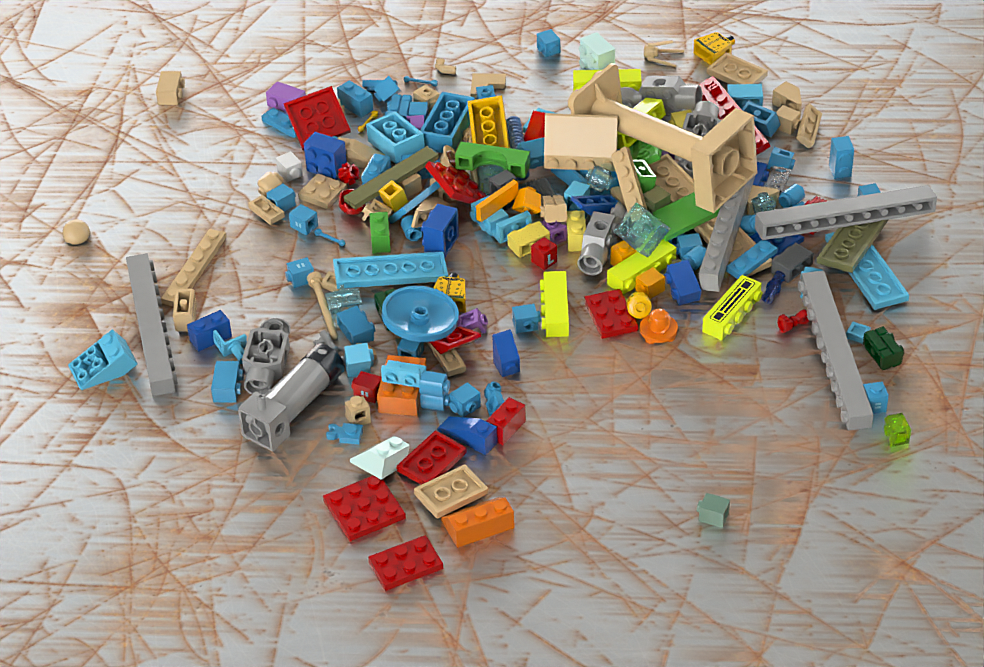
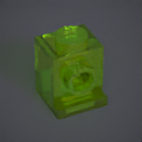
[884,413,911,447]

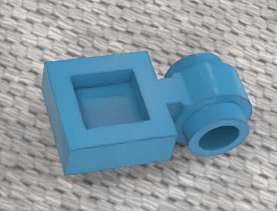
[484,381,505,416]

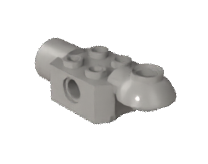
[621,76,702,116]
[677,101,721,179]
[577,202,630,275]
[242,318,290,395]

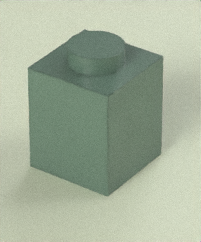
[697,493,730,528]

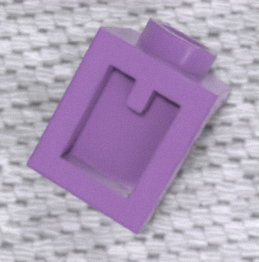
[457,308,488,334]

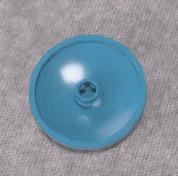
[382,286,459,342]

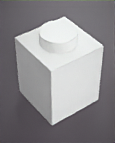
[276,151,303,182]

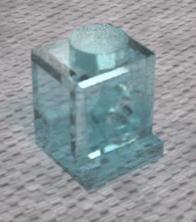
[751,192,776,215]

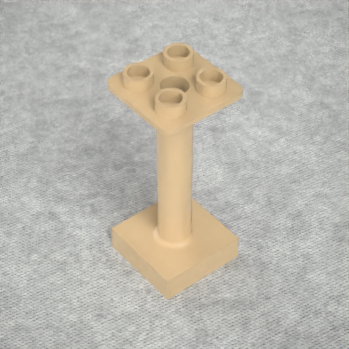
[568,63,757,213]

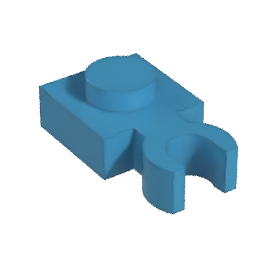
[326,423,363,445]

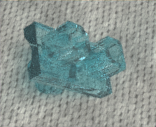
[325,284,362,314]

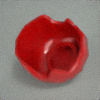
[339,189,366,215]

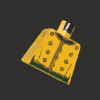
[693,32,735,65]
[433,273,466,313]

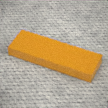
[476,180,519,222]

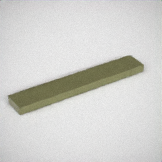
[344,146,439,210]

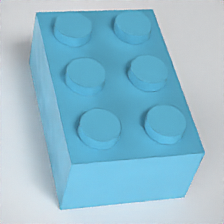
[366,112,425,164]

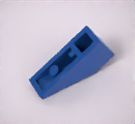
[570,194,622,216]
[437,416,497,456]

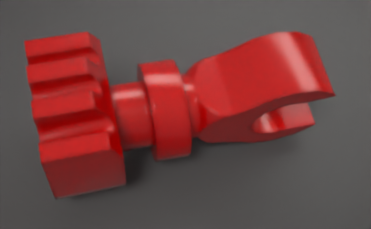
[777,309,810,333]

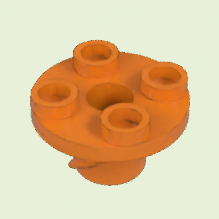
[639,309,678,344]

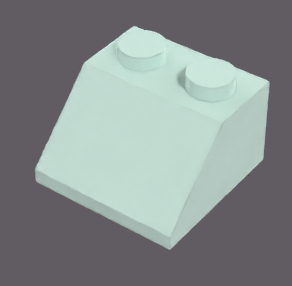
[350,436,410,479]

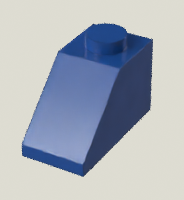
[492,329,520,377]

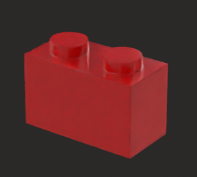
[486,397,526,445]

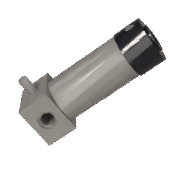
[238,344,345,451]

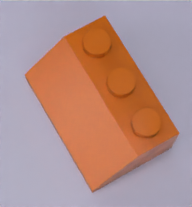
[441,497,514,548]

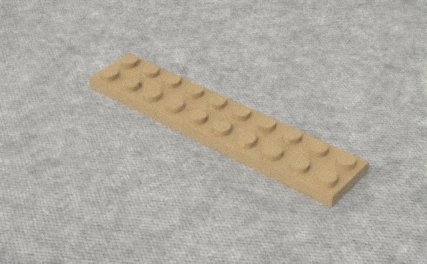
[648,154,772,277]

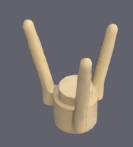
[644,40,684,68]

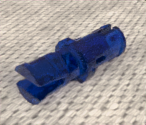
[761,271,786,304]

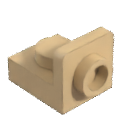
[362,198,393,221]

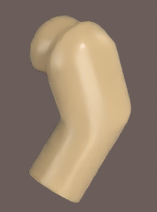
[435,58,456,75]

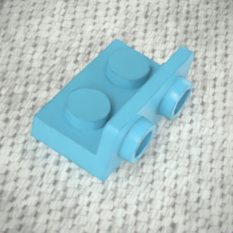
[492,211,531,244]
[381,360,427,388]

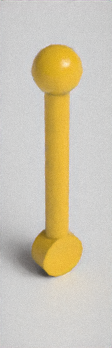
[357,110,378,132]

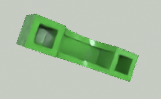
[455,141,530,178]

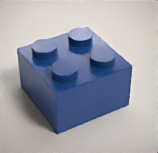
[304,132,347,180]
[421,204,459,258]

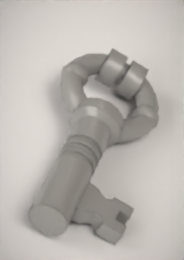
[313,330,345,364]

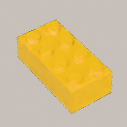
[468,95,510,169]

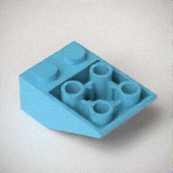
[68,329,138,390]

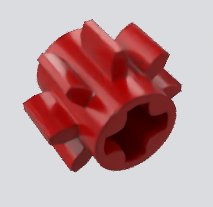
[338,162,360,185]

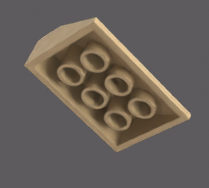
[544,113,618,171]

